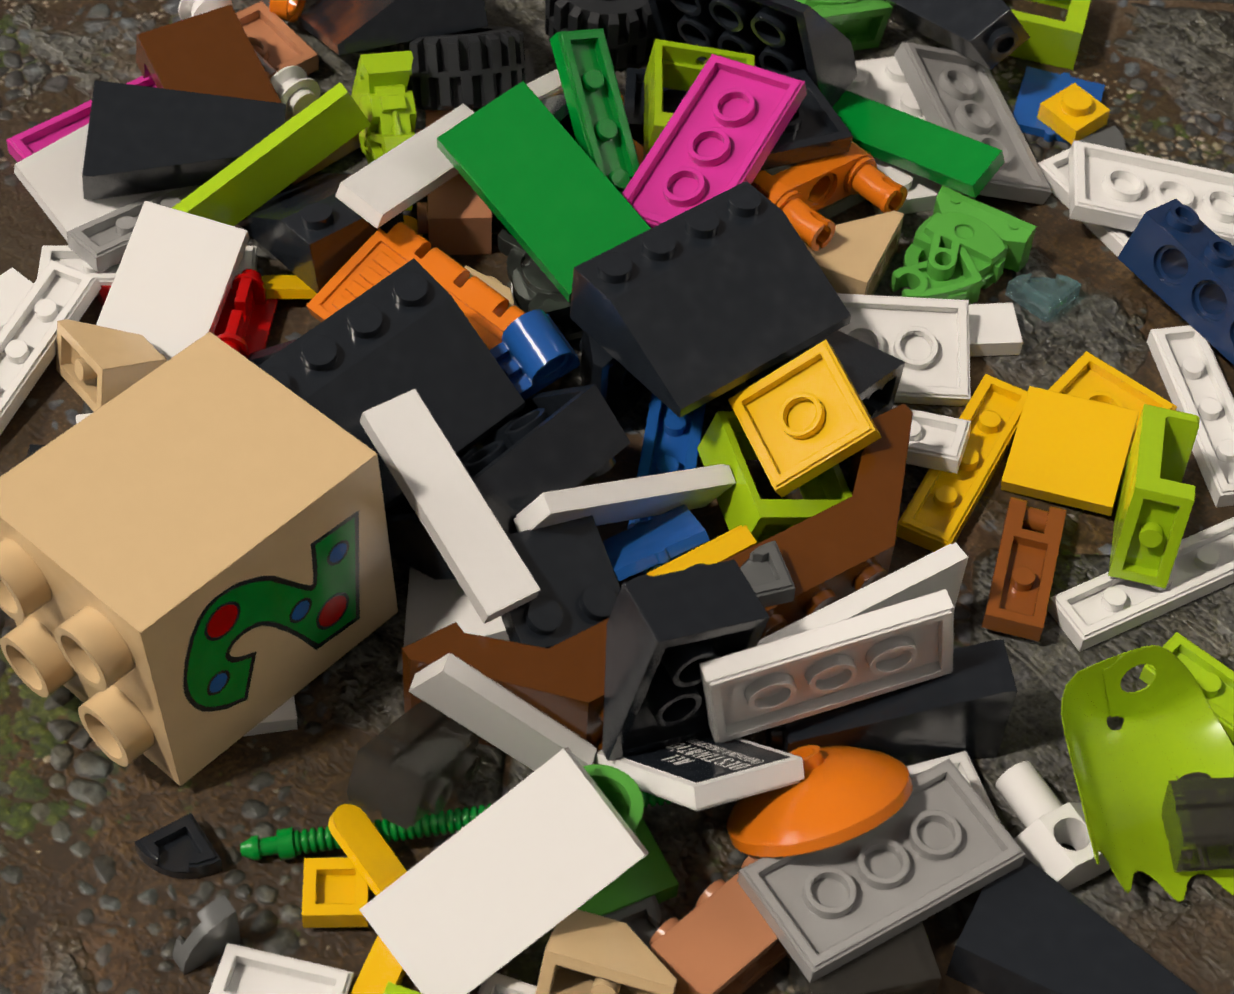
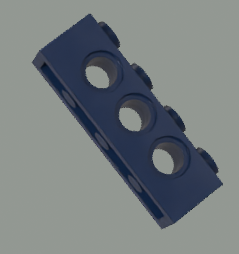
[1117,199,1234,365]

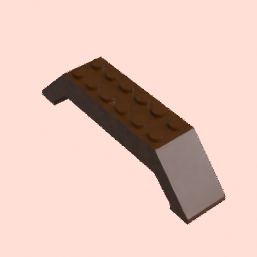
[402,403,913,765]

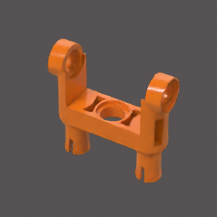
[751,141,908,251]

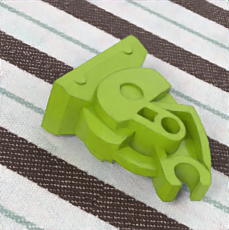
[351,51,416,211]

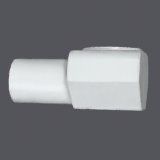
[995,761,1110,891]

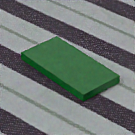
[437,81,651,303]

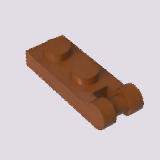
[981,497,1067,642]

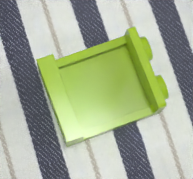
[1108,404,1200,589]

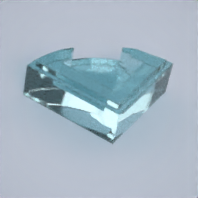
[1005,273,1082,323]

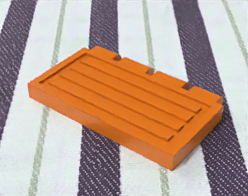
[306,222,525,350]

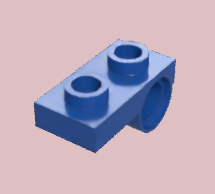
[489,309,580,400]

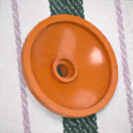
[727,745,913,857]

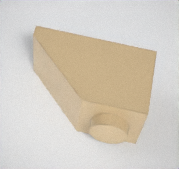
[811,210,904,295]
[56,319,167,411]
[535,909,677,994]

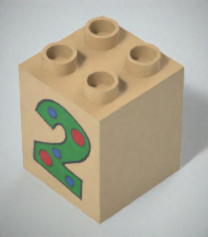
[0,332,398,786]

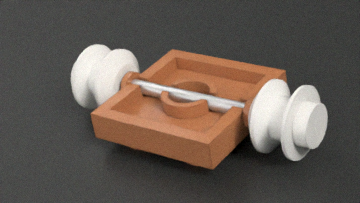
[178,0,320,121]

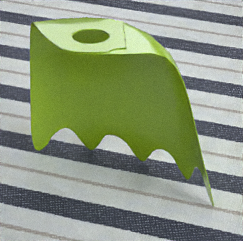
[1061,645,1234,902]

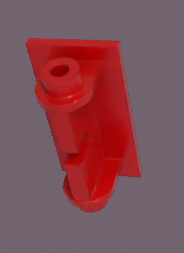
[214,269,279,359]

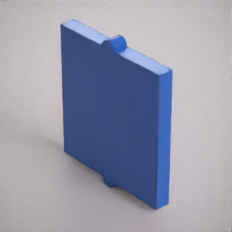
[1013,67,1105,144]
[602,504,710,581]

